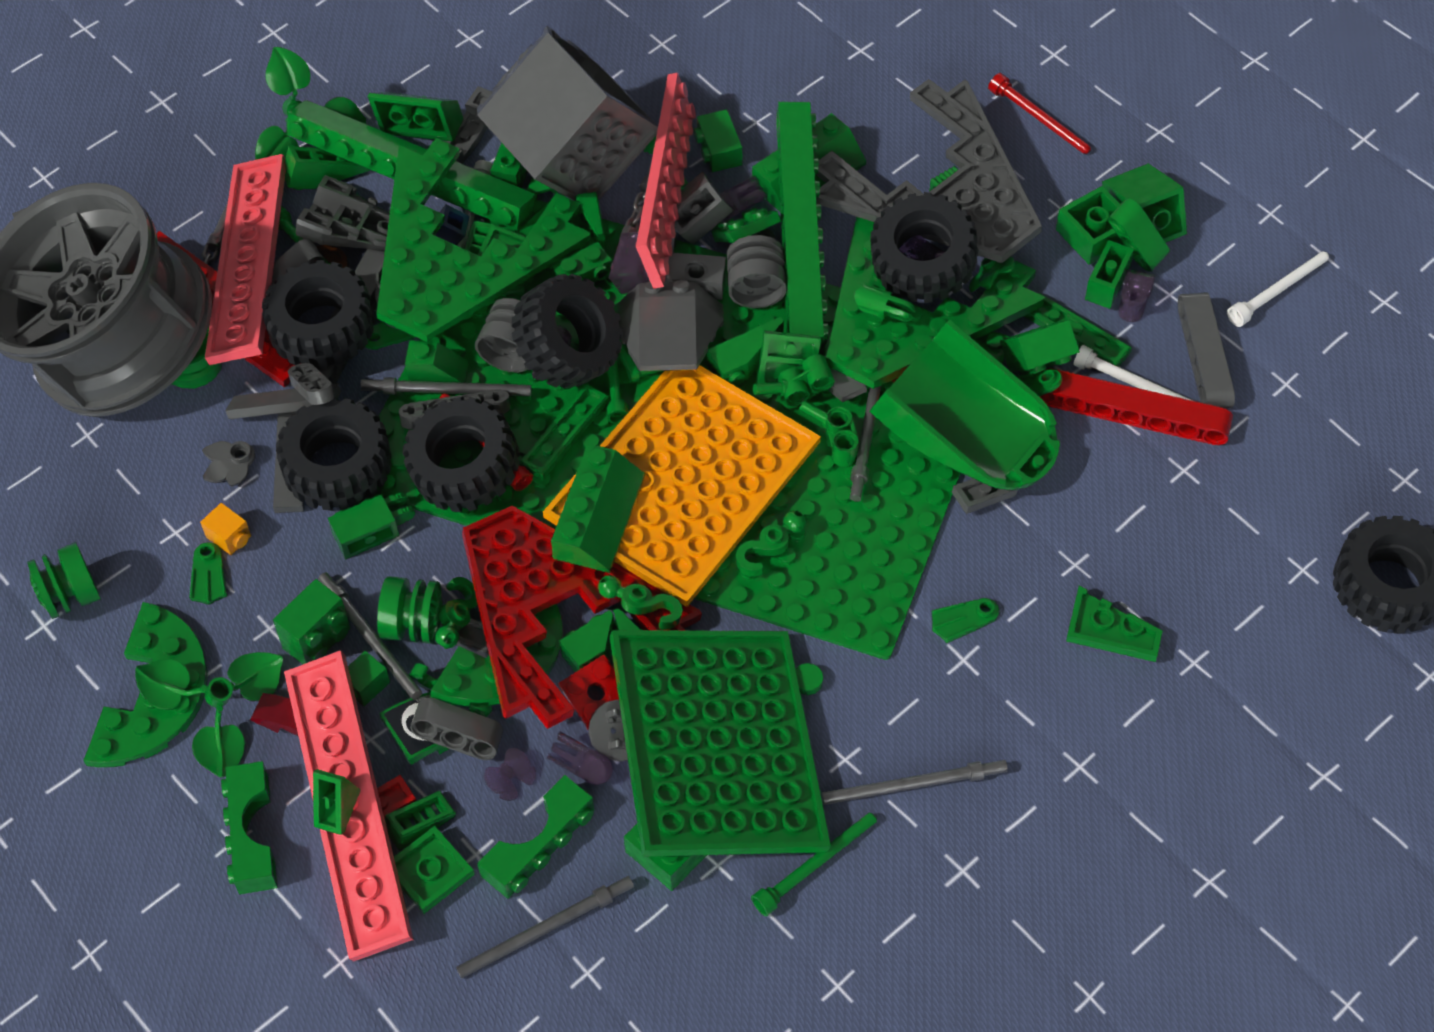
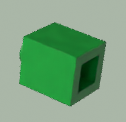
[348,651,390,707]

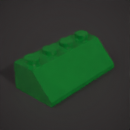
[752,113,866,213]
[551,443,645,573]

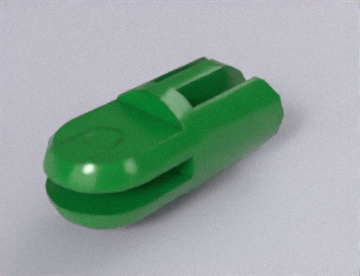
[854,285,916,322]

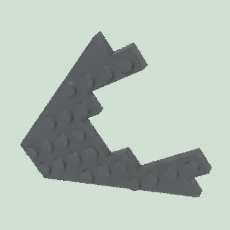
[815,79,1042,263]

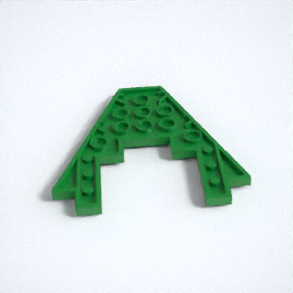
[377,138,591,342]
[826,217,1045,389]

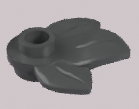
[202,441,255,487]

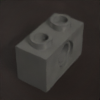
[667,253,726,300]

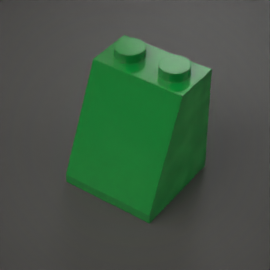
[1102,163,1187,243]

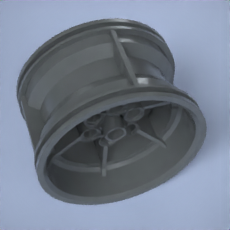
[0,183,212,417]

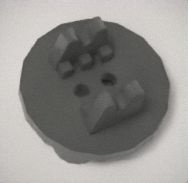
[588,699,628,762]

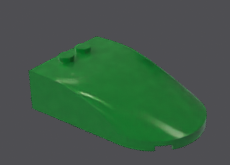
[869,319,1060,490]

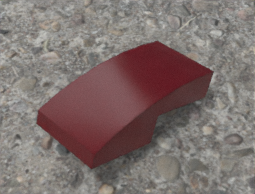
[250,693,298,736]

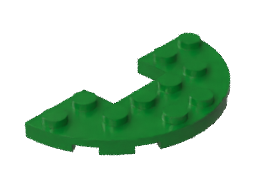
[83,602,208,767]
[430,604,563,706]

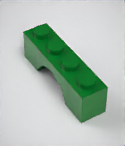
[221,761,278,895]
[477,775,594,899]

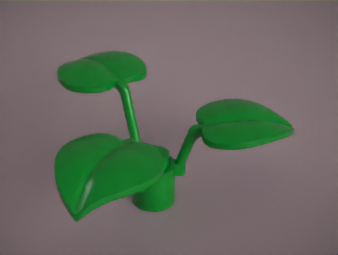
[255,47,366,160]
[135,652,283,778]

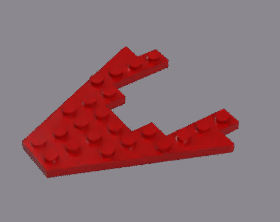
[462,505,702,729]

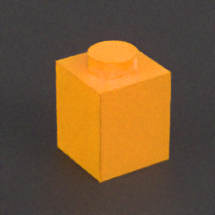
[200,503,251,555]

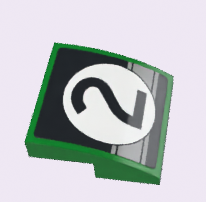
[379,692,449,765]

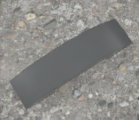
[445,86,493,164]

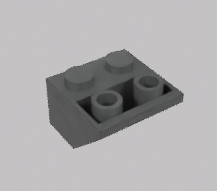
[674,171,734,245]

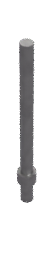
[361,377,531,396]
[850,386,881,502]
[318,572,422,700]
[822,760,1008,805]
[456,876,634,979]

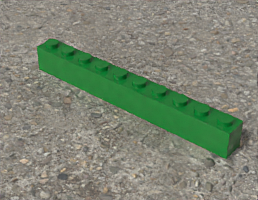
[287,100,536,231]
[776,102,828,350]

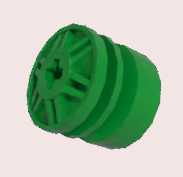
[27,542,101,619]
[377,576,443,644]

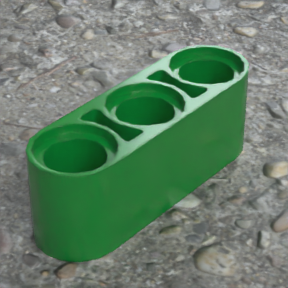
[1108,198,1170,272]

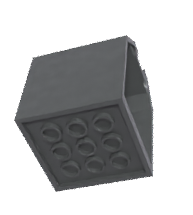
[477,26,658,201]

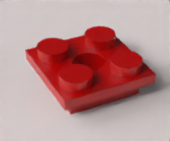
[558,655,619,730]

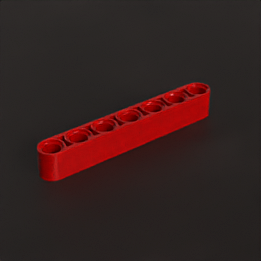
[1039,368,1233,445]

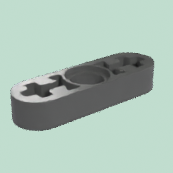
[288,363,335,405]

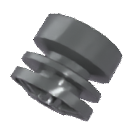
[727,235,786,308]
[475,298,527,373]

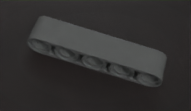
[1178,292,1235,408]

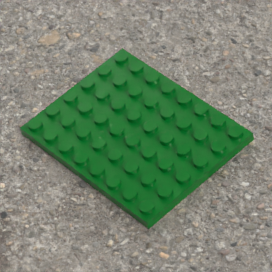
[610,630,831,857]

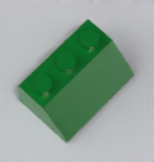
[368,92,464,141]

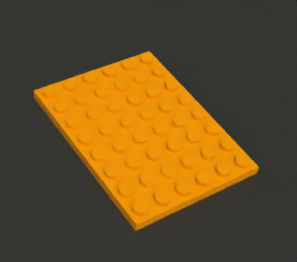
[543,365,821,607]

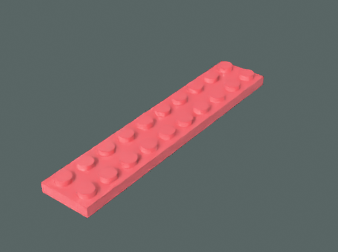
[636,73,696,289]
[205,154,286,365]
[284,651,414,961]

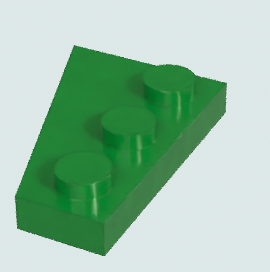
[1066,585,1162,662]

